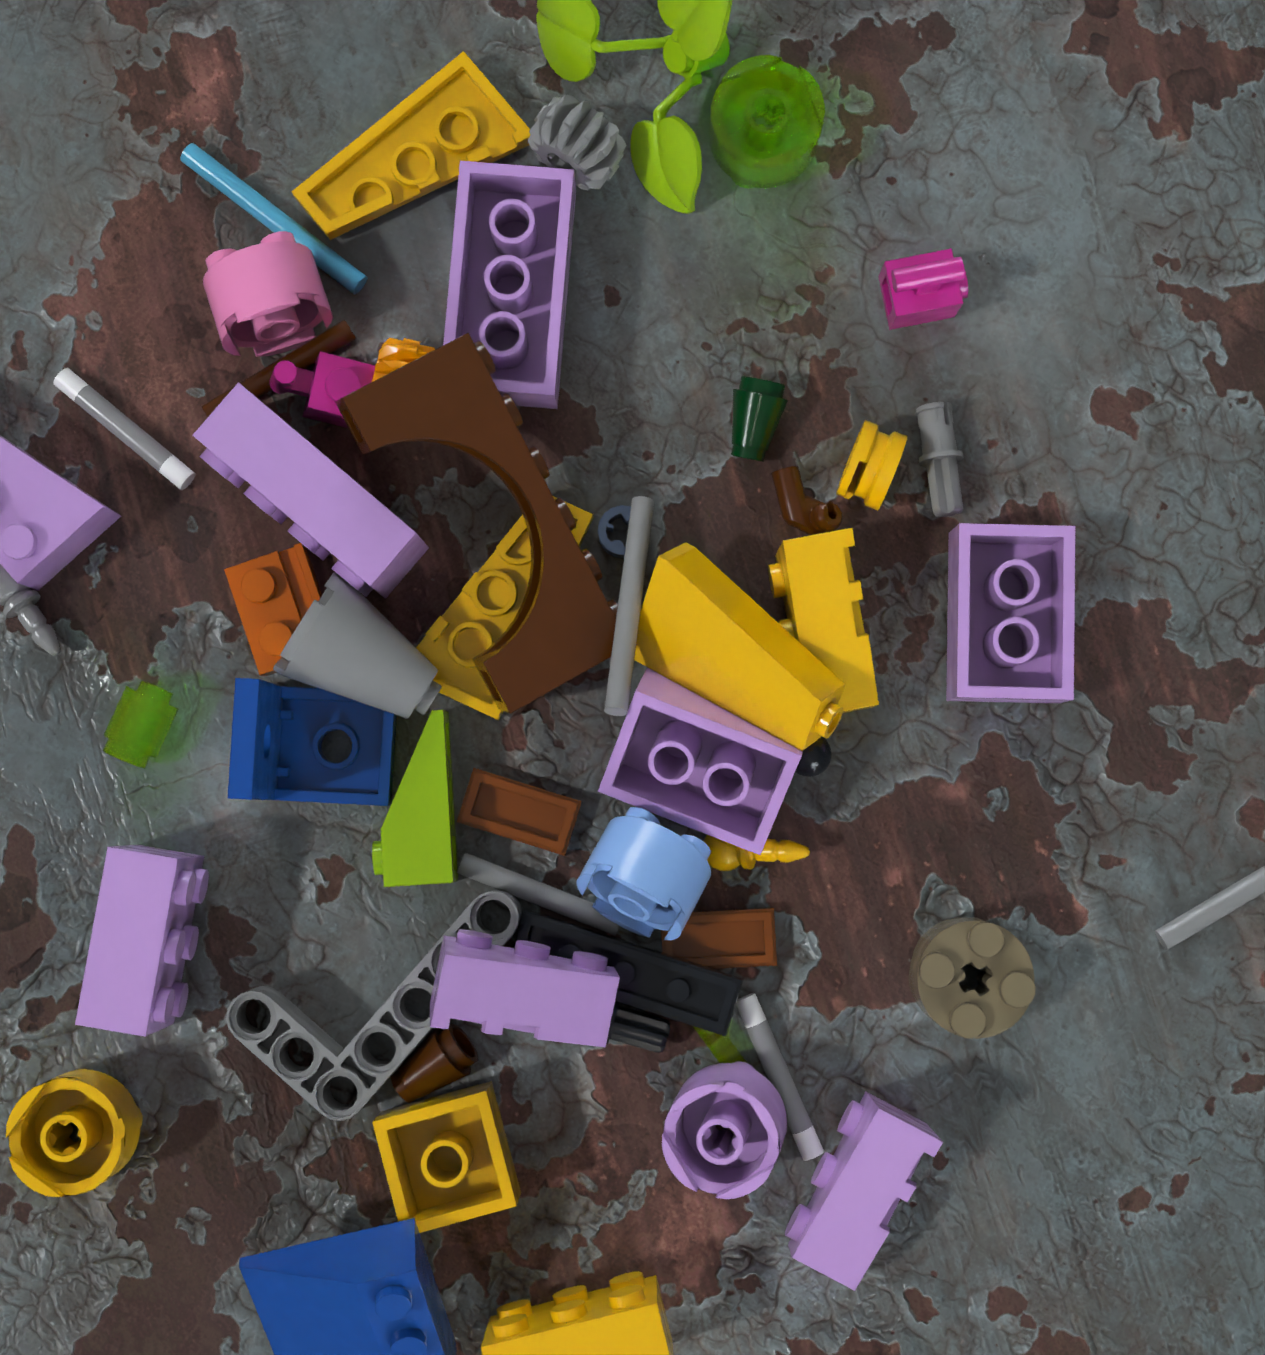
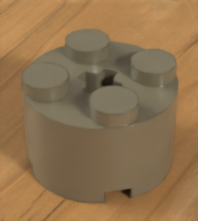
[909,917,1036,1039]

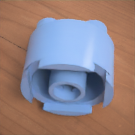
[576,807,711,940]

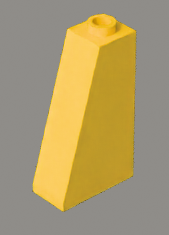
[634,542,845,751]

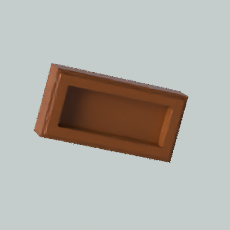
[457,768,582,856]
[661,907,777,969]

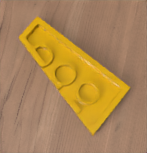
[292,51,530,240]
[416,496,594,721]

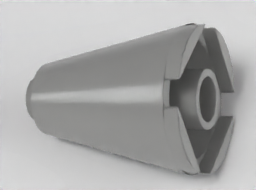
[273,572,442,719]

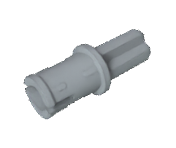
[916,402,964,517]

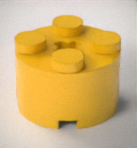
[6,1069,143,1197]

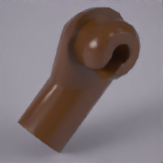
[771,466,842,535]

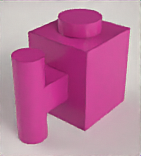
[878,248,968,330]
[269,351,375,428]

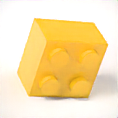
[372,1081,521,1233]

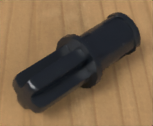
[606,1001,670,1053]

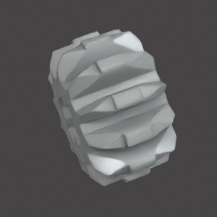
[528,94,627,191]

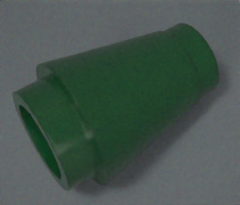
[731,376,788,462]

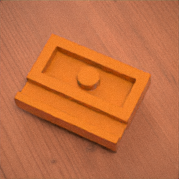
[224,543,322,677]

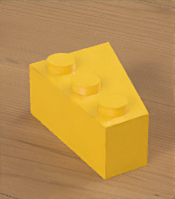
[768,528,879,713]

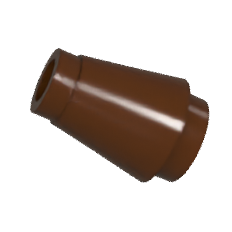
[391,1023,478,1103]

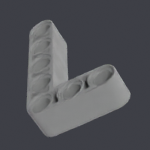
[226,889,523,1121]

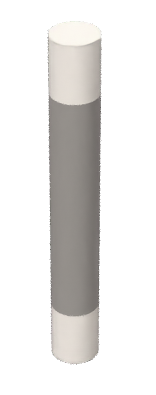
[53,368,196,490]
[736,993,824,1161]

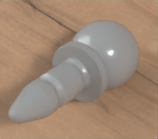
[0,564,60,656]

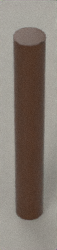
[201,319,357,417]

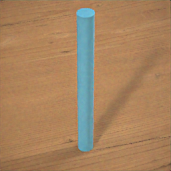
[180,143,368,295]

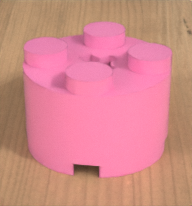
[203,231,333,357]

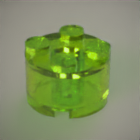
[708,55,825,188]

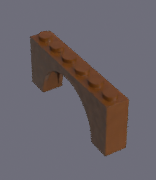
[335,333,618,714]

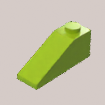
[372,710,459,887]

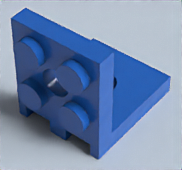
[228,678,397,806]

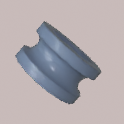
[597,505,631,559]

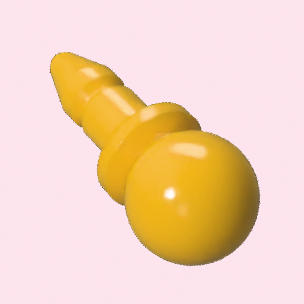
[703,835,810,871]

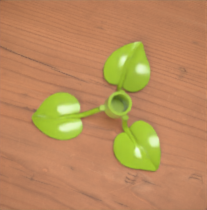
[536,0,733,214]

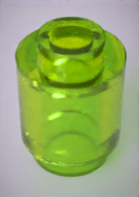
[103,680,179,769]

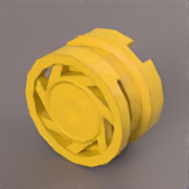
[836,420,908,511]

